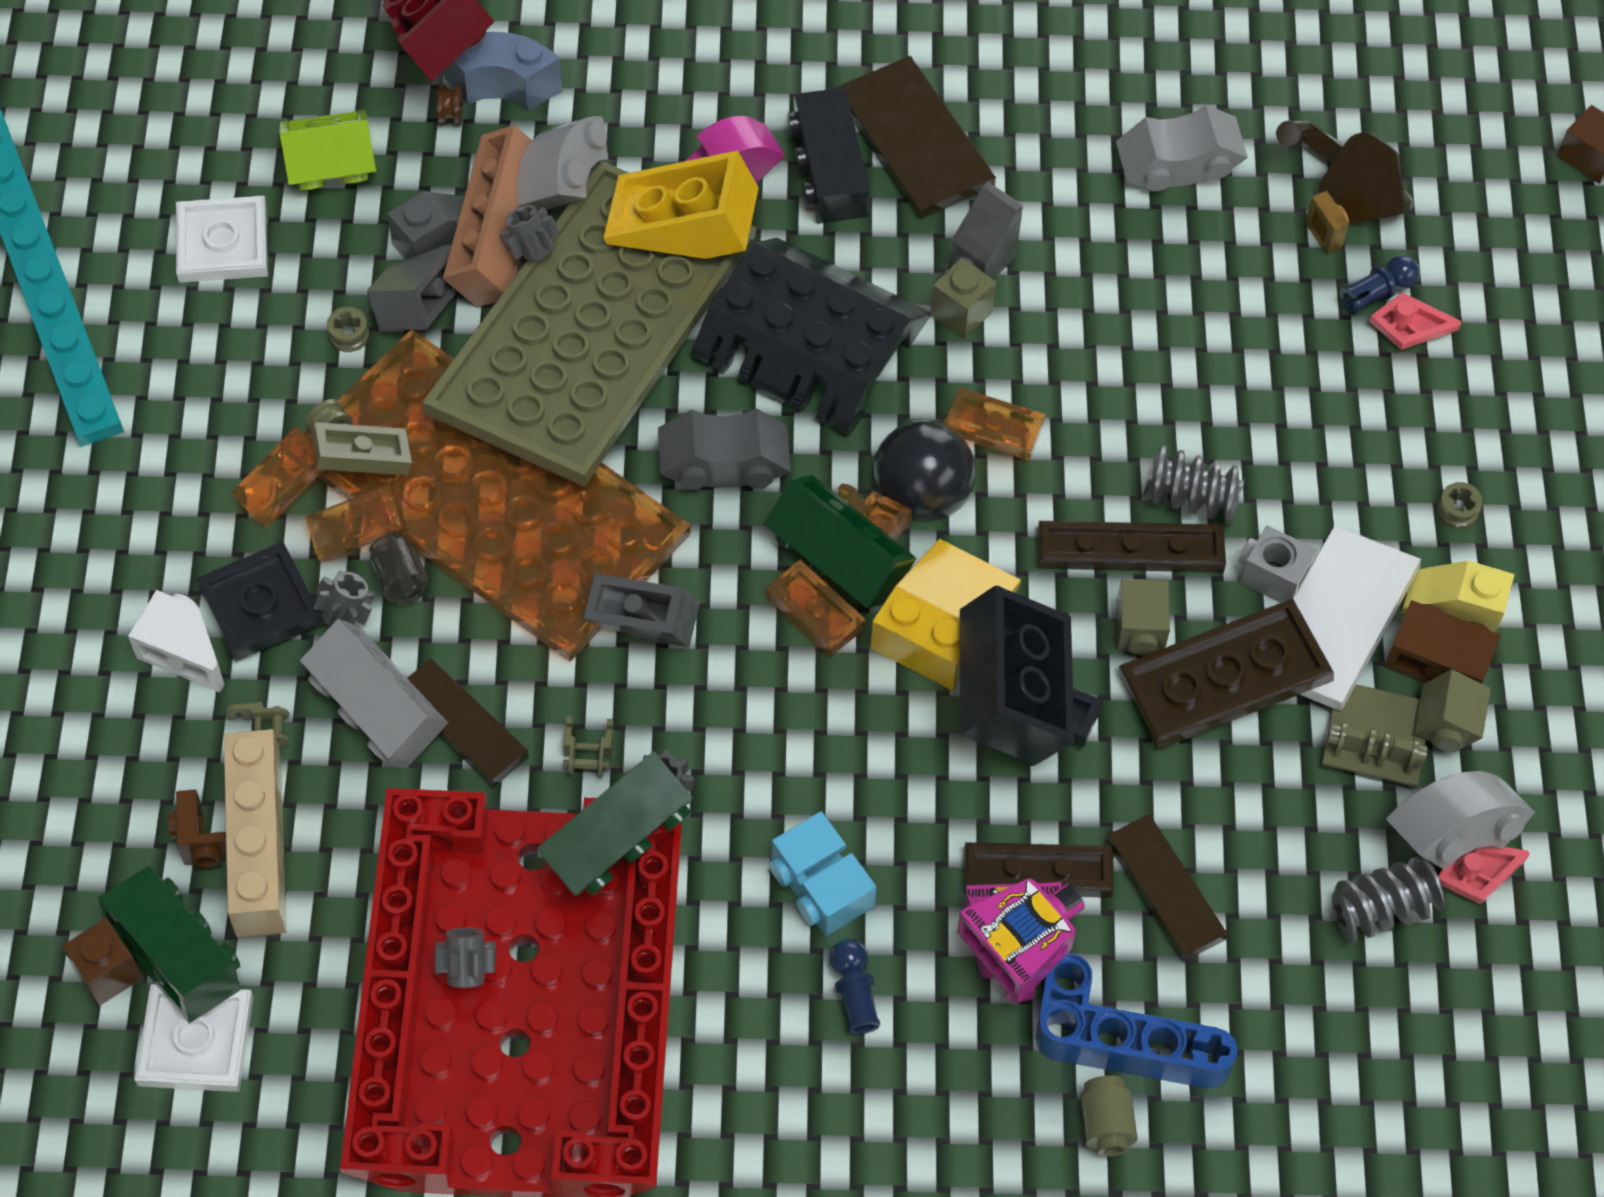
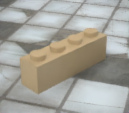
[224,729,287,938]

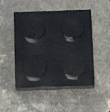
[196,542,323,661]

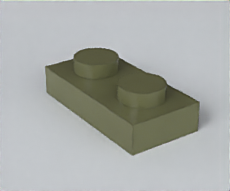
[311,422,412,475]

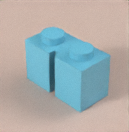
[769,811,877,936]

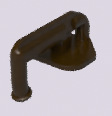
[1276,120,1413,224]

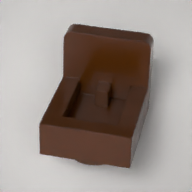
[168,789,227,868]

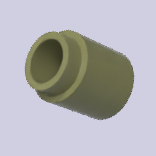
[1081,1076,1138,1157]

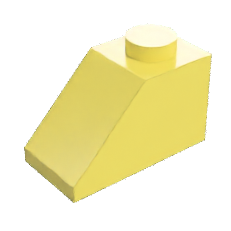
[1401,561,1515,633]

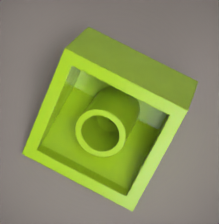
[279,109,376,190]

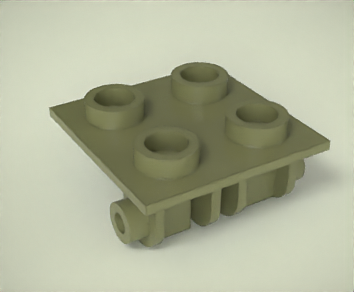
[1322,684,1428,787]

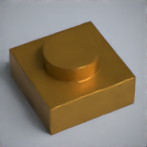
[1305,191,1349,255]

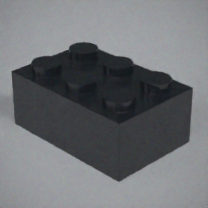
[960,585,1074,765]

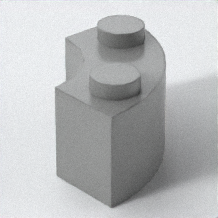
[1116,105,1248,191]
[517,116,608,210]
[1386,771,1536,870]

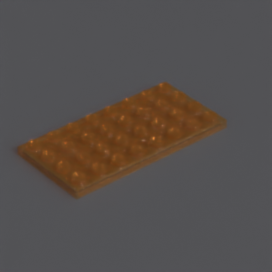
[288,330,691,662]

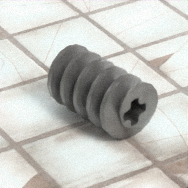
[1143,444,1246,525]
[1332,856,1444,944]

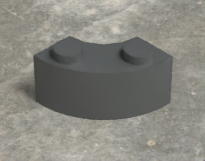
[658,409,791,489]

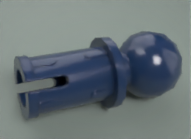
[1340,255,1420,314]
[830,939,880,1035]

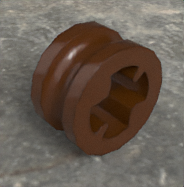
[437,84,463,124]

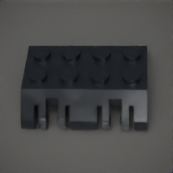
[691,237,931,435]

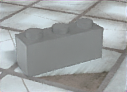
[300,619,448,765]

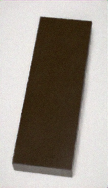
[407,658,529,788]
[1106,814,1228,962]
[964,842,1114,898]

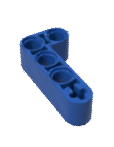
[1035,953,1237,1088]

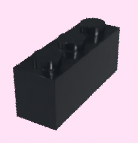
[787,87,870,224]

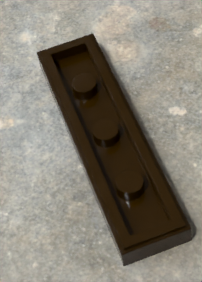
[1037,520,1226,573]

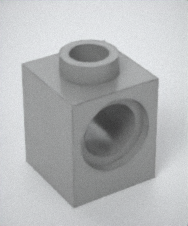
[1238,525,1317,603]

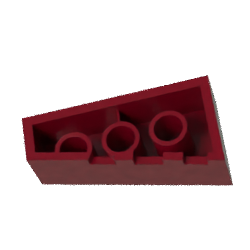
[382,0,494,82]

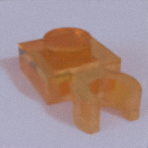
[839,484,912,541]

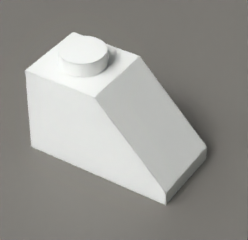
[128,590,225,692]

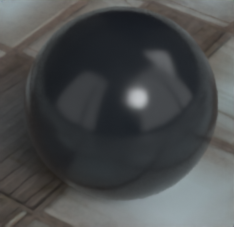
[872,420,976,522]

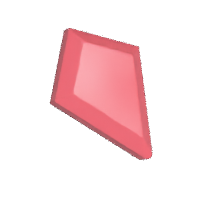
[1369,292,1461,350]
[1438,846,1530,904]

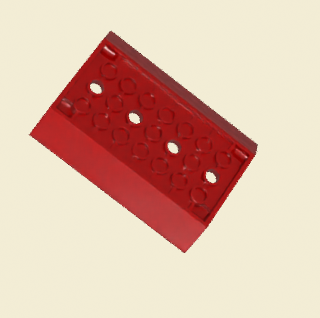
[340,788,682,1197]

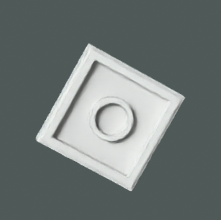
[176,196,268,283]
[135,984,254,1092]

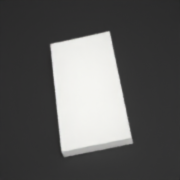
[1293,526,1421,711]

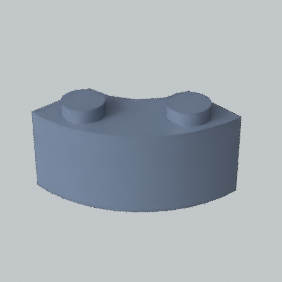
[443,31,562,111]

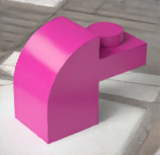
[685,116,786,183]

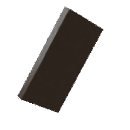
[836,55,996,219]
[1119,598,1334,750]

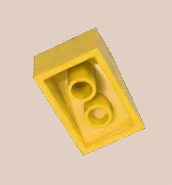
[603,150,759,259]
[870,539,1021,691]

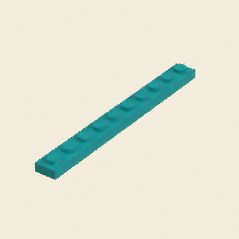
[0,108,124,447]

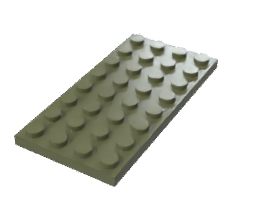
[422,161,756,487]

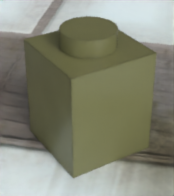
[931,257,996,340]
[1116,578,1170,656]
[1414,669,1491,753]

